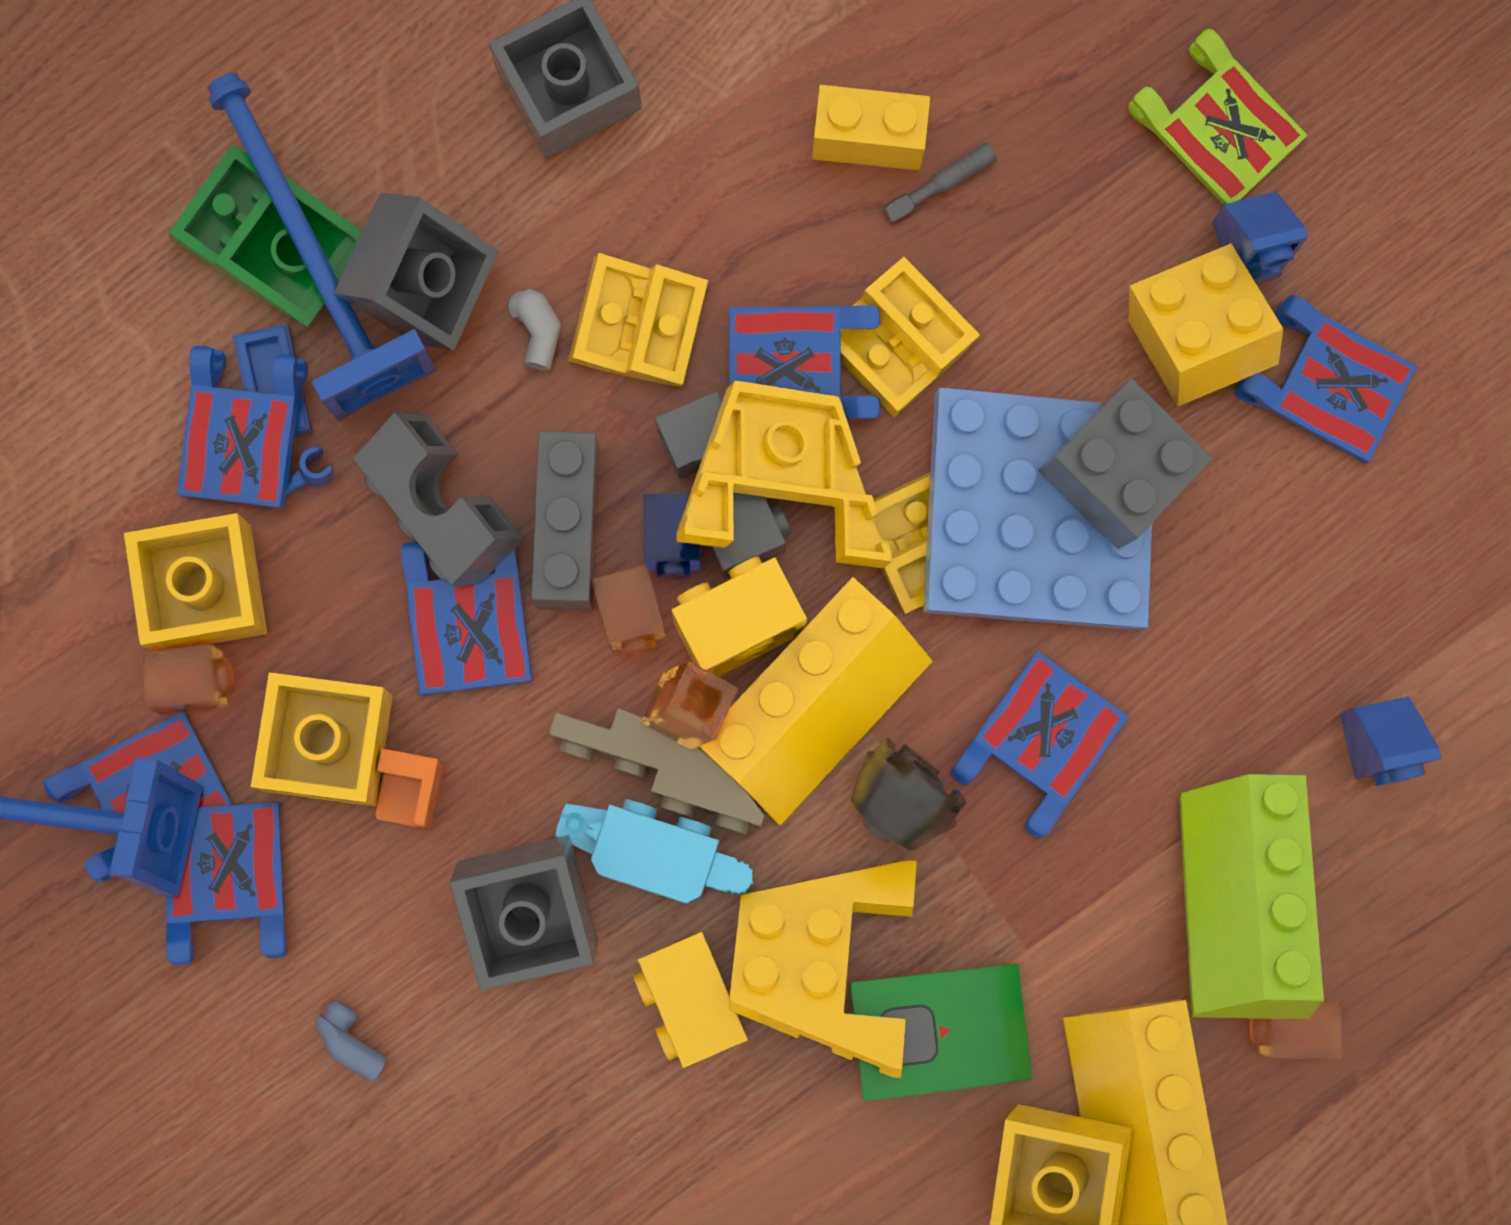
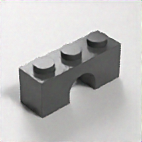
[655,391,791,579]
[353,412,524,585]
[532,431,599,611]

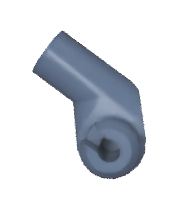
[316,1000,387,1082]

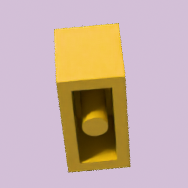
[812,85,930,171]
[633,932,748,1068]

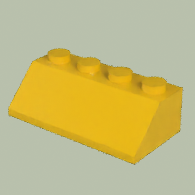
[696,577,933,826]
[1062,999,1228,1225]

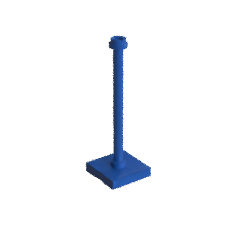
[208,73,436,421]
[0,757,203,898]

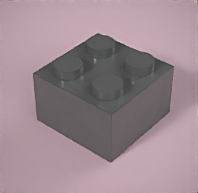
[489,0,642,159]
[334,193,499,351]
[1038,378,1213,549]
[450,835,598,991]

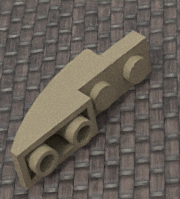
[549,708,764,835]

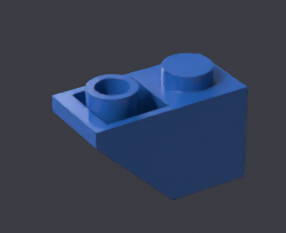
[1213,191,1308,284]
[1340,696,1442,786]

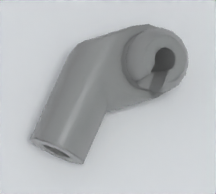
[508,289,561,371]

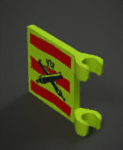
[1128,29,1308,204]

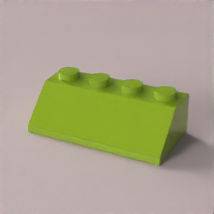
[1179,774,1324,1019]

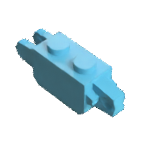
[555,799,754,905]

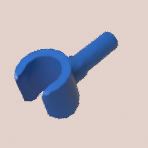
[266,447,334,509]

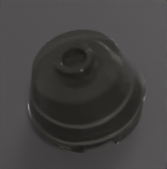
[851,737,967,851]

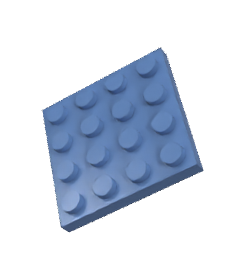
[923,387,1152,631]

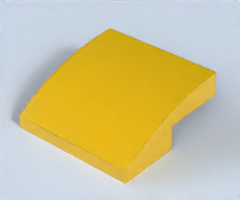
[568,253,708,387]
[841,257,980,418]
[873,472,930,614]

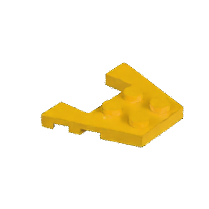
[676,380,892,568]
[729,860,917,1078]

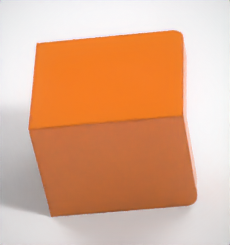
[375,748,445,830]

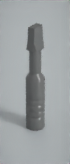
[883,142,997,222]

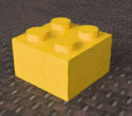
[1128,243,1283,407]
[124,513,268,654]
[671,556,807,685]
[251,672,393,807]
[990,1104,1133,1225]

